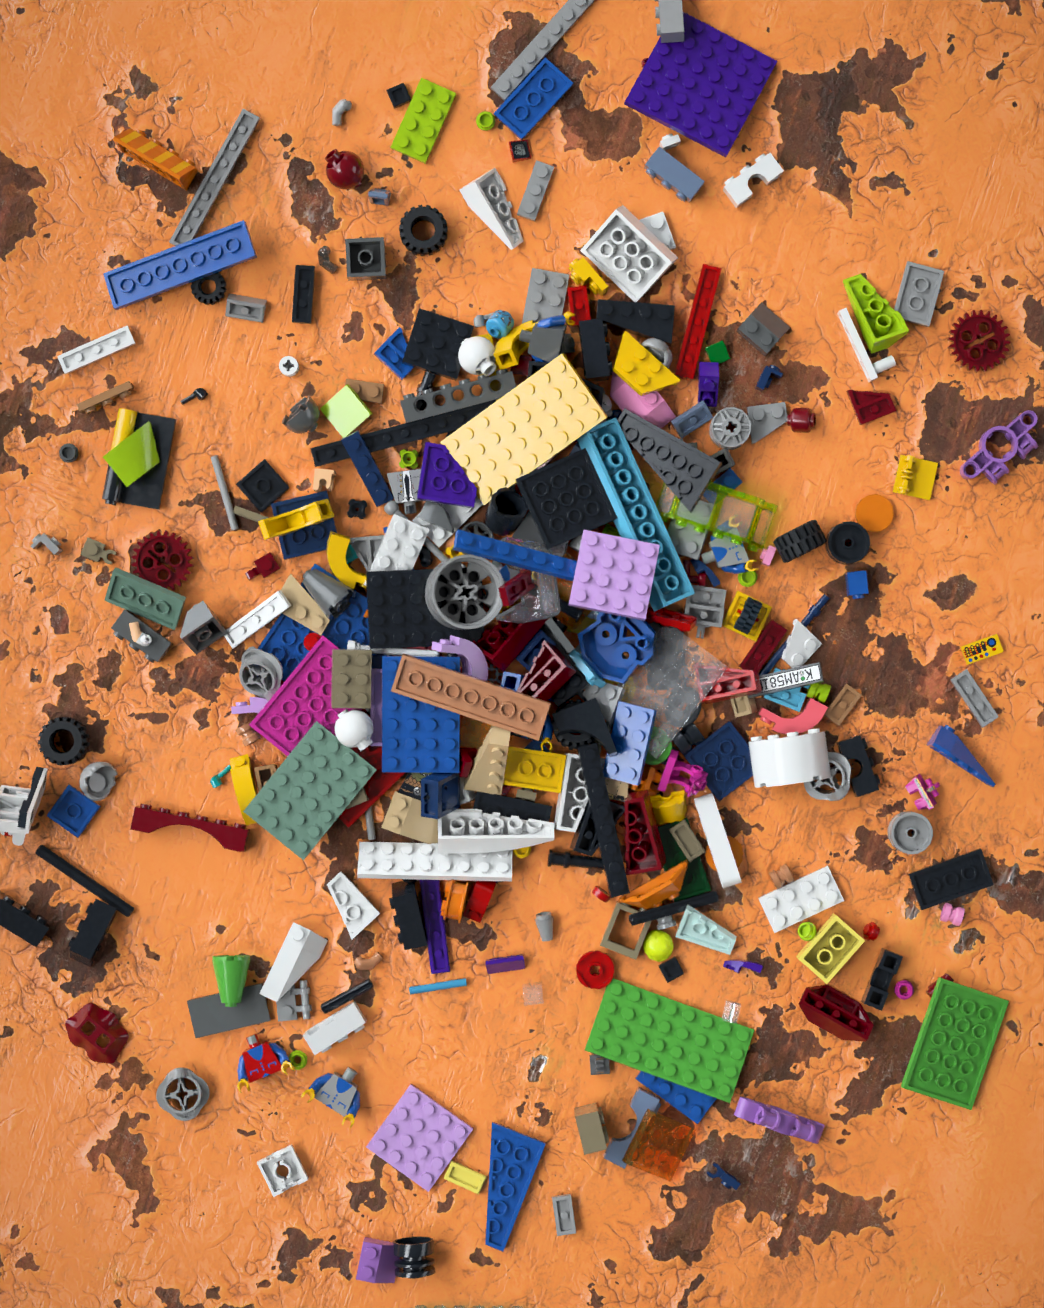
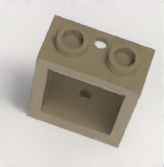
[600,902,651,960]

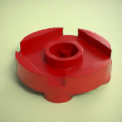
[576,950,614,989]

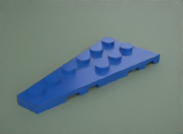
[485,1122,546,1251]

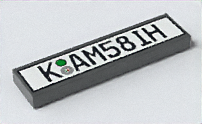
[748,662,824,698]

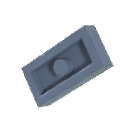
[671,401,713,438]

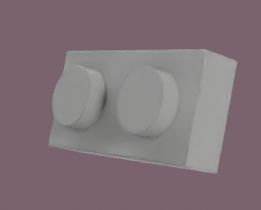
[552,1194,576,1236]

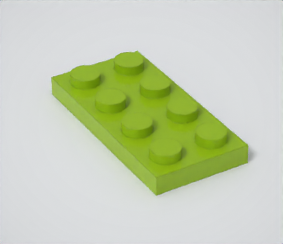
[390,78,456,164]

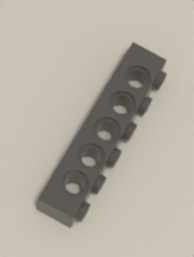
[400,369,516,423]

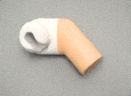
[129,622,152,646]

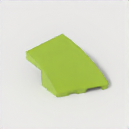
[103,421,160,487]

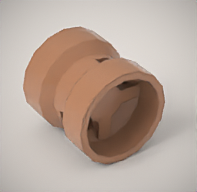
[235,721,261,747]
[769,864,794,890]

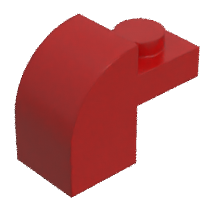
[462,881,496,923]

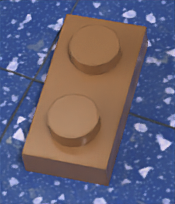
[345,379,384,404]
[824,684,862,726]

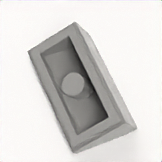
[225,294,267,323]

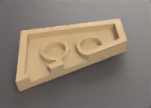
[281,574,330,636]

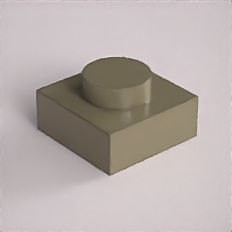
[516,788,536,802]

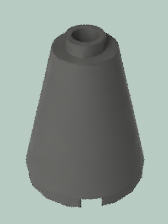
[303,569,356,620]

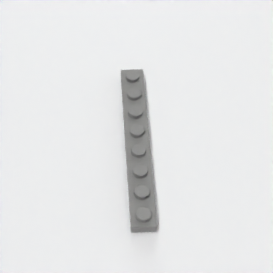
[491,0,595,101]
[169,109,260,246]

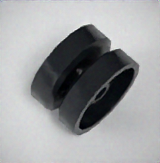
[825,521,870,565]

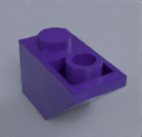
[697,362,719,407]

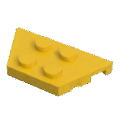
[613,331,680,396]

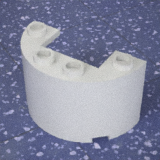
[748,728,831,788]

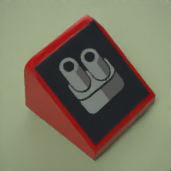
[509,140,531,163]

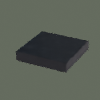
[236,459,290,513]

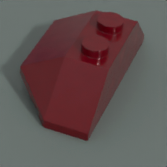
[798,985,874,1042]

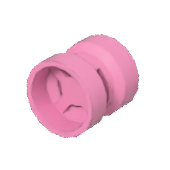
[940,903,965,926]

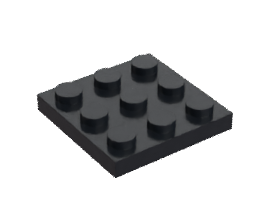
[402,308,474,381]

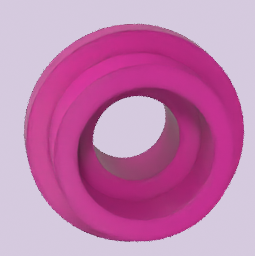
[894,980,914,1000]

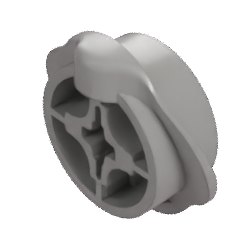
[239,646,283,701]
[804,752,851,801]
[156,1067,210,1121]

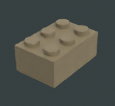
[331,649,372,709]
[574,1103,610,1155]

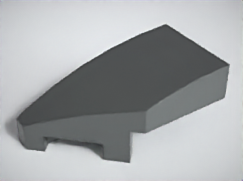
[419,501,454,533]

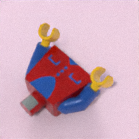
[237,1034,295,1093]

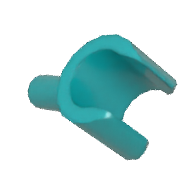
[210,765,231,788]

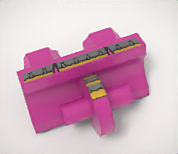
[905,774,940,810]

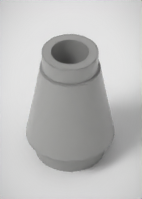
[535,912,554,941]

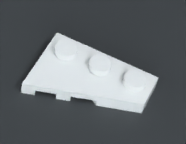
[327,871,380,939]

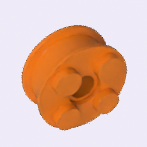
[440,879,469,924]

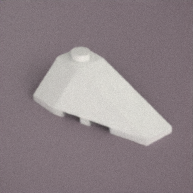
[460,168,523,250]

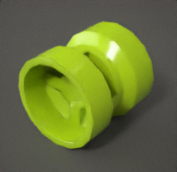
[806,683,831,703]

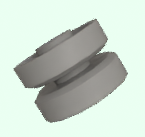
[887,811,933,854]

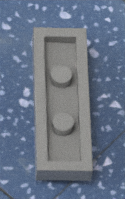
[517,160,554,222]
[950,669,999,728]

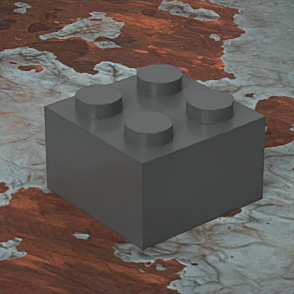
[345,237,387,281]

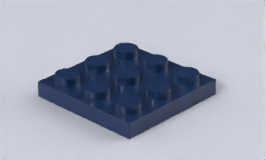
[271,491,337,560]
[684,721,753,801]

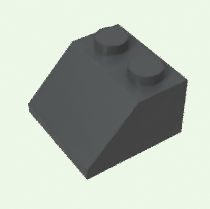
[736,302,790,356]
[180,601,227,655]

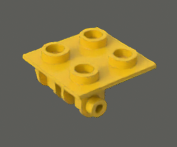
[893,455,938,500]

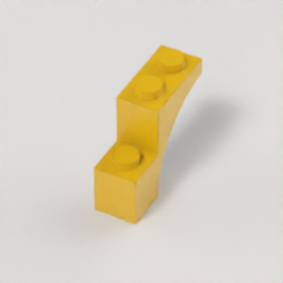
[258,499,334,540]

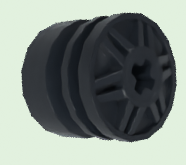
[393,1237,435,1279]

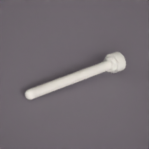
[347,640,440,656]

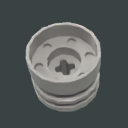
[709,407,751,450]

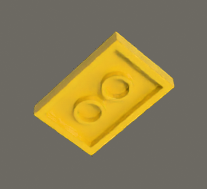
[503,746,566,793]

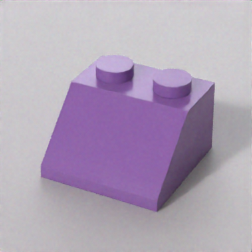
[356,1237,400,1283]

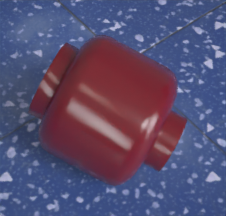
[787,408,816,433]

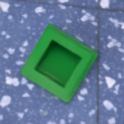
[705,340,730,364]

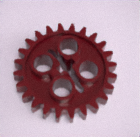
[947,310,1011,373]
[131,530,194,591]

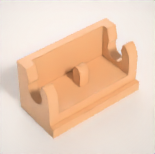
[313,468,337,493]

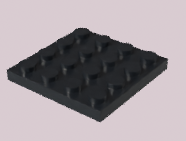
[515,448,618,550]

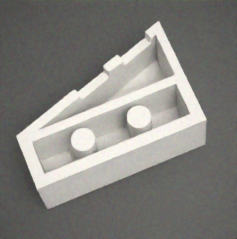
[303,1001,367,1055]

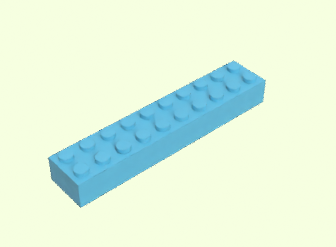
[577,418,695,612]

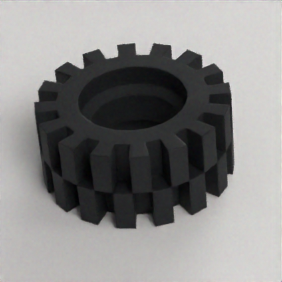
[191,272,227,305]

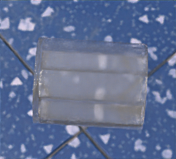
[721,1000,742,1024]

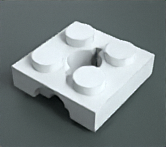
[257,1144,309,1197]

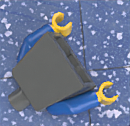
[519,311,575,363]

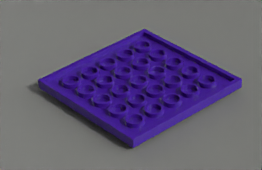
[624,12,777,157]

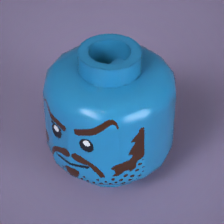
[486,310,514,339]

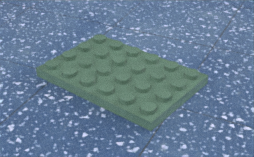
[243,721,377,860]

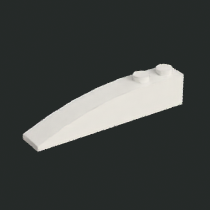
[438,809,555,854]

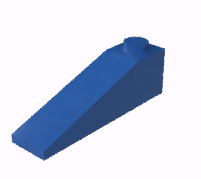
[926,725,996,787]

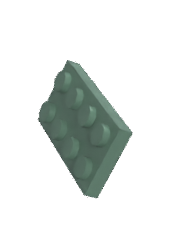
[104,567,186,630]

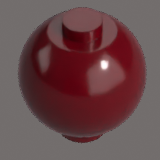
[325,149,364,190]

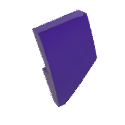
[723,960,763,973]

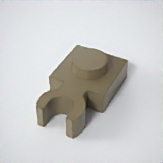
[80,537,117,565]

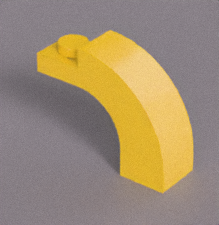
[493,320,538,370]
[326,531,366,589]
[230,754,257,826]

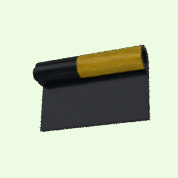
[102,408,176,510]

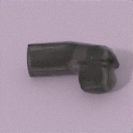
[317,246,338,274]

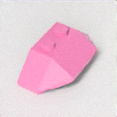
[610,372,676,429]

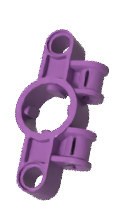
[959,410,1038,485]
[734,1096,825,1144]

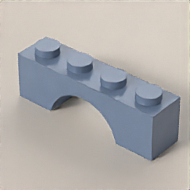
[603,1087,661,1169]

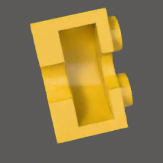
[650,790,687,825]

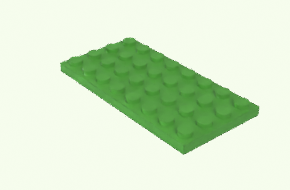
[584,978,754,1103]

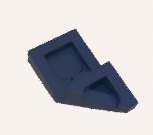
[690,559,721,587]

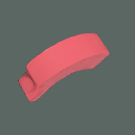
[758,698,828,734]

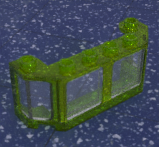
[656,482,778,553]

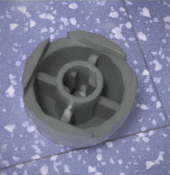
[282,396,320,434]

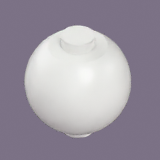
[458,336,496,376]
[335,709,373,752]

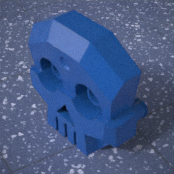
[577,612,656,684]

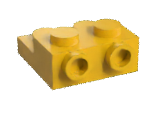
[568,257,608,297]

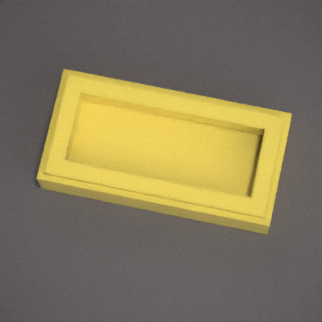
[443,1160,486,1194]

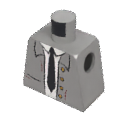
[387,469,423,514]

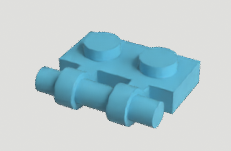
[763,668,810,712]

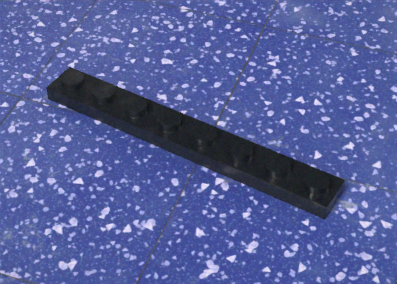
[577,742,630,898]

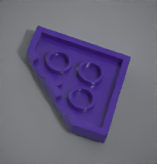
[417,442,477,508]

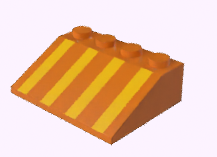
[113,128,198,190]

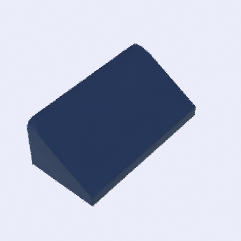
[515,629,556,671]

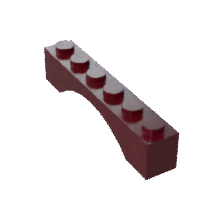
[130,803,250,853]

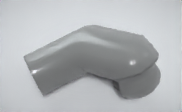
[332,99,352,126]

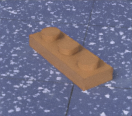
[76,381,135,414]

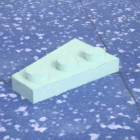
[675,904,737,955]

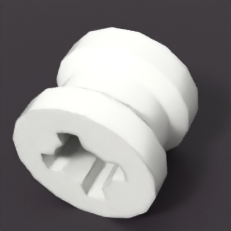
[279,356,299,377]

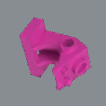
[658,749,708,797]

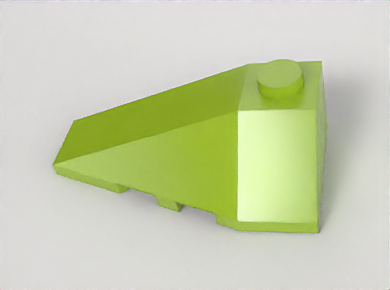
[843,274,909,354]

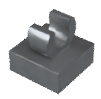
[589,1054,610,1075]

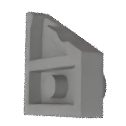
[747,402,787,444]

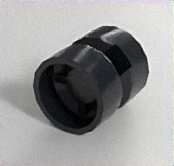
[669,723,705,755]

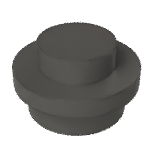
[59,443,79,463]

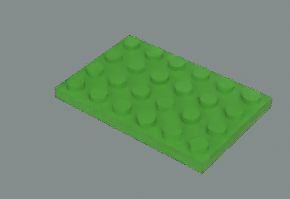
[901,977,1009,1110]

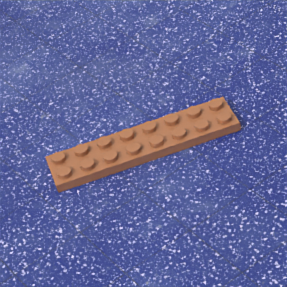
[391,654,551,741]

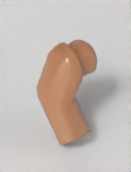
[354,952,383,970]

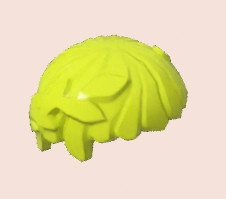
[643,930,674,962]

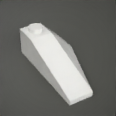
[260,922,328,1002]

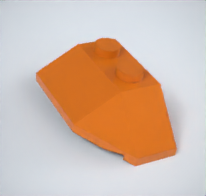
[619,859,689,909]

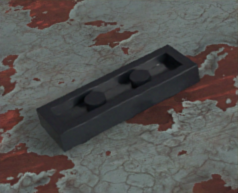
[292,265,315,324]

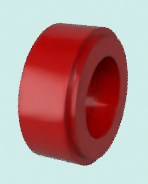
[592,886,611,903]

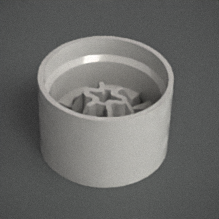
[425,555,504,630]

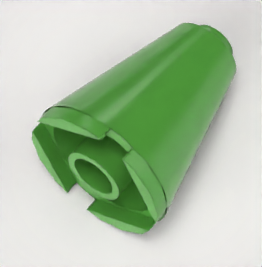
[212,955,250,1007]

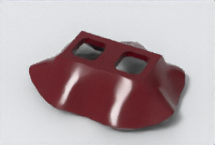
[65,1003,129,1064]

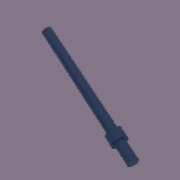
[758,594,830,676]

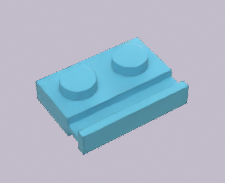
[568,650,607,688]

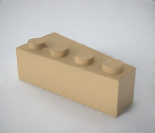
[463,726,511,795]

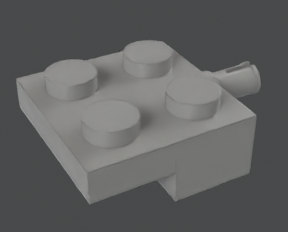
[684,585,727,639]

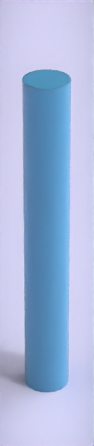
[409,978,467,995]

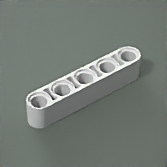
[694,793,742,889]

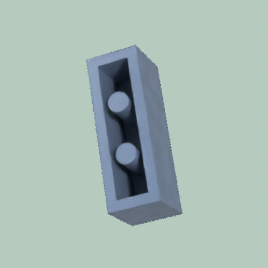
[644,146,705,203]

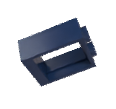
[421,773,460,819]

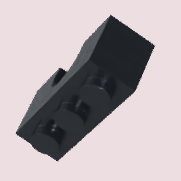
[836,735,880,797]
[861,948,903,1011]

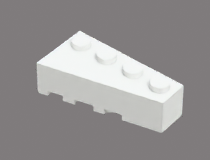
[554,753,605,832]

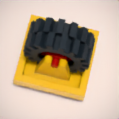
[722,591,772,642]

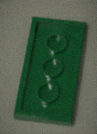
[658,817,711,902]

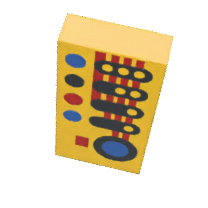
[960,634,1003,665]

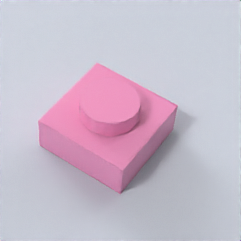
[759,545,776,567]

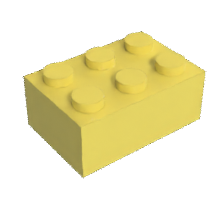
[796,913,865,984]

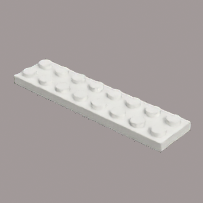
[357,842,513,882]

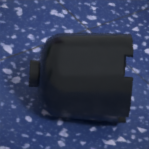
[485,487,528,536]

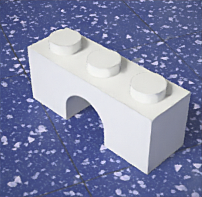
[723,153,784,208]

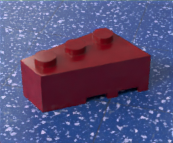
[517,640,576,701]

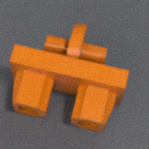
[631,765,662,796]

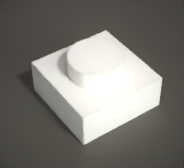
[659,133,681,151]

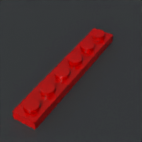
[674,264,722,380]

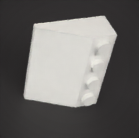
[580,205,678,302]

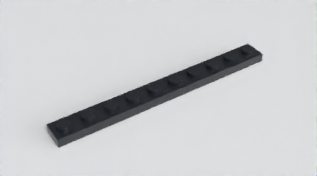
[310,399,496,467]

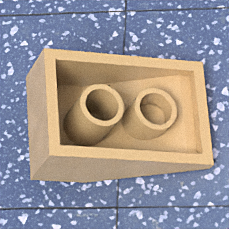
[381,791,438,844]

